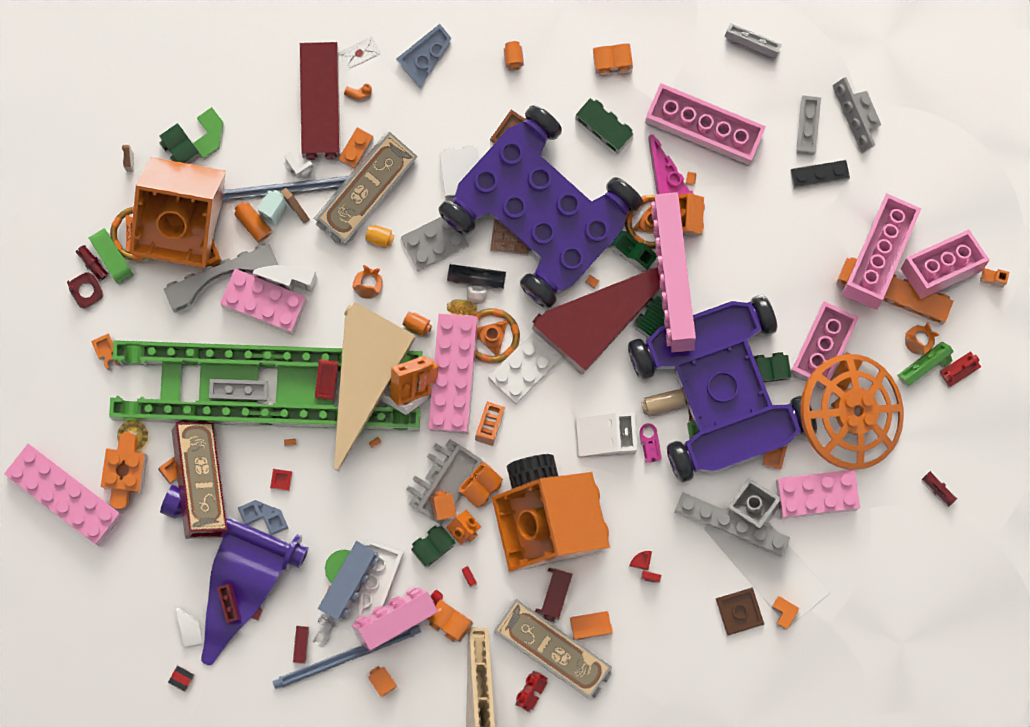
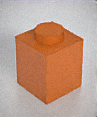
[430,490,457,520]
[368,666,398,698]

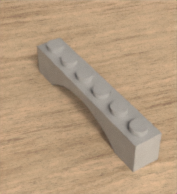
[164,244,278,313]
[674,492,791,557]

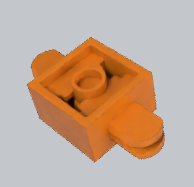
[100,432,147,509]

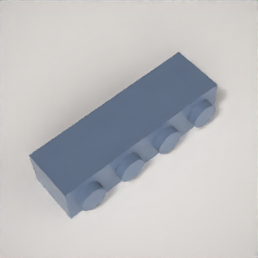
[318,541,380,622]

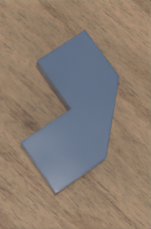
[238,500,288,535]

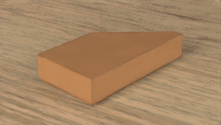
[122,145,134,172]
[281,188,310,223]

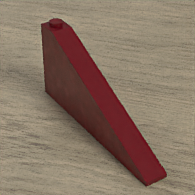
[532,267,660,374]

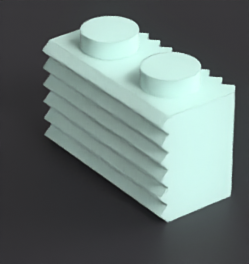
[257,190,287,226]

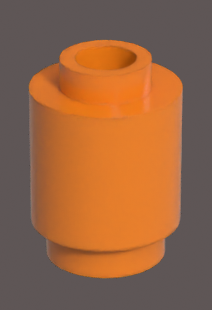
[503,41,524,71]
[402,312,432,337]

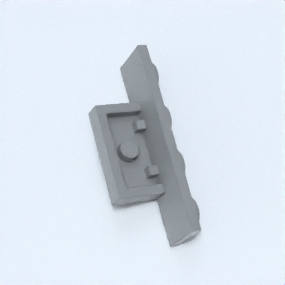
[833,77,882,153]

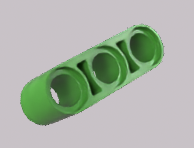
[88,228,133,283]

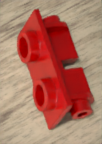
[939,351,981,387]
[515,670,548,712]

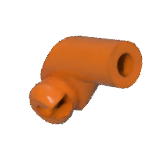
[344,84,372,101]

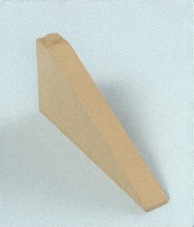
[334,302,416,472]
[466,627,495,727]

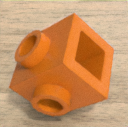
[446,510,481,545]

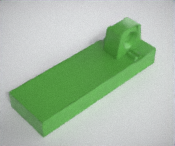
[897,342,954,386]

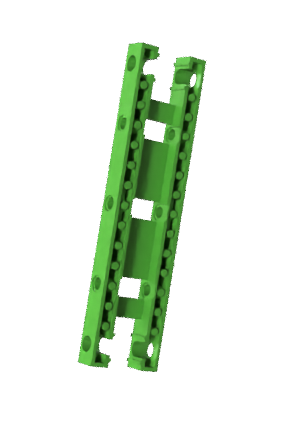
[109,340,423,431]

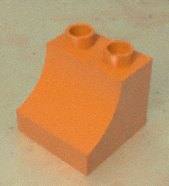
[129,157,226,268]
[492,472,610,572]

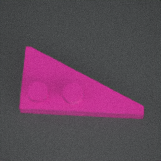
[648,134,694,195]

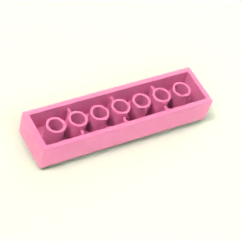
[651,192,696,353]

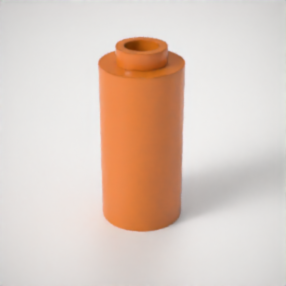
[234,202,273,243]

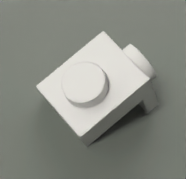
[284,152,313,178]

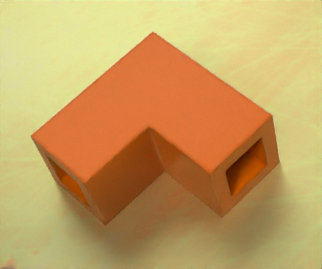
[980,268,1010,288]
[772,596,800,630]

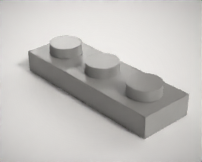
[724,23,782,58]
[796,95,821,154]
[209,379,268,401]

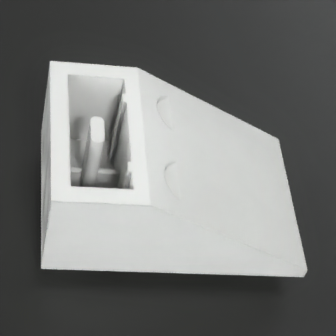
[576,412,637,457]

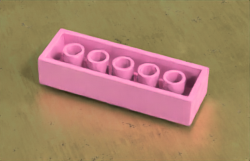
[645,83,766,166]
[842,193,921,310]
[428,314,479,434]
[4,444,122,546]

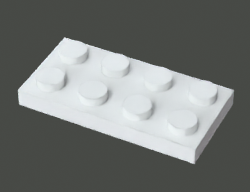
[488,332,563,404]

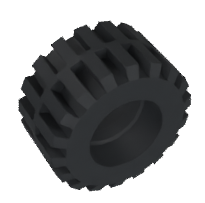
[506,454,558,489]

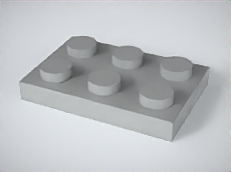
[401,217,469,271]

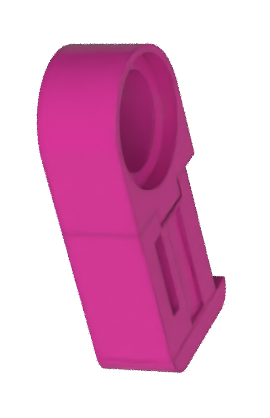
[639,423,662,463]

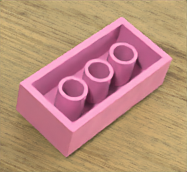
[901,230,989,299]
[220,269,307,336]
[791,301,859,389]
[776,470,860,519]
[351,586,438,650]

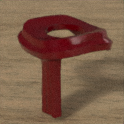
[67,272,103,309]

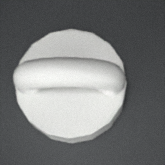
[467,285,487,304]

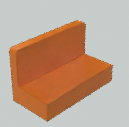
[570,611,613,640]

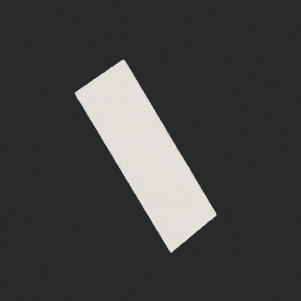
[704,509,830,627]

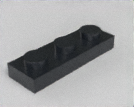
[790,160,850,189]
[447,264,506,288]

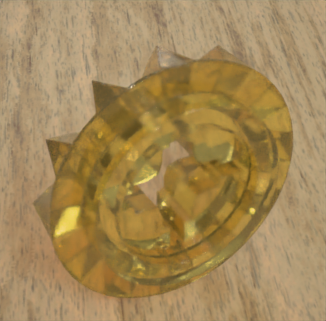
[447,300,477,316]
[117,420,148,451]

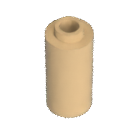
[641,388,686,416]

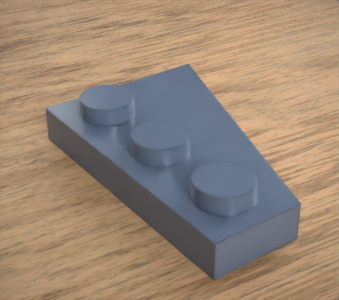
[396,24,452,89]

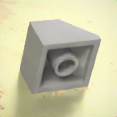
[727,478,781,529]

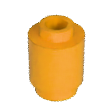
[365,225,395,248]

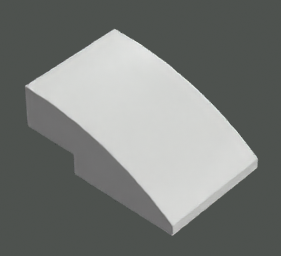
[253,265,318,292]

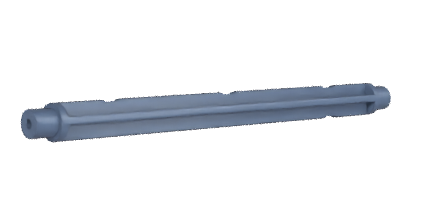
[223,176,348,201]
[272,624,421,689]

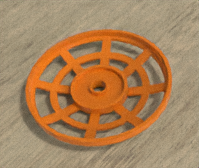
[800,354,904,470]

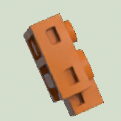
[390,356,439,406]

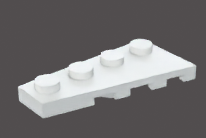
[358,539,403,618]

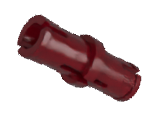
[76,245,109,282]
[922,471,958,507]

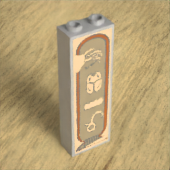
[313,131,418,243]
[494,599,612,699]

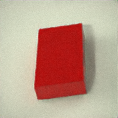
[314,359,339,400]

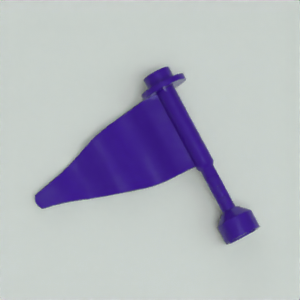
[160,485,309,665]

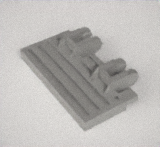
[406,439,483,525]

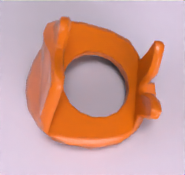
[352,265,383,299]
[905,322,939,355]

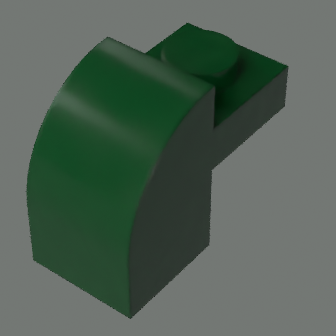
[611,230,657,271]

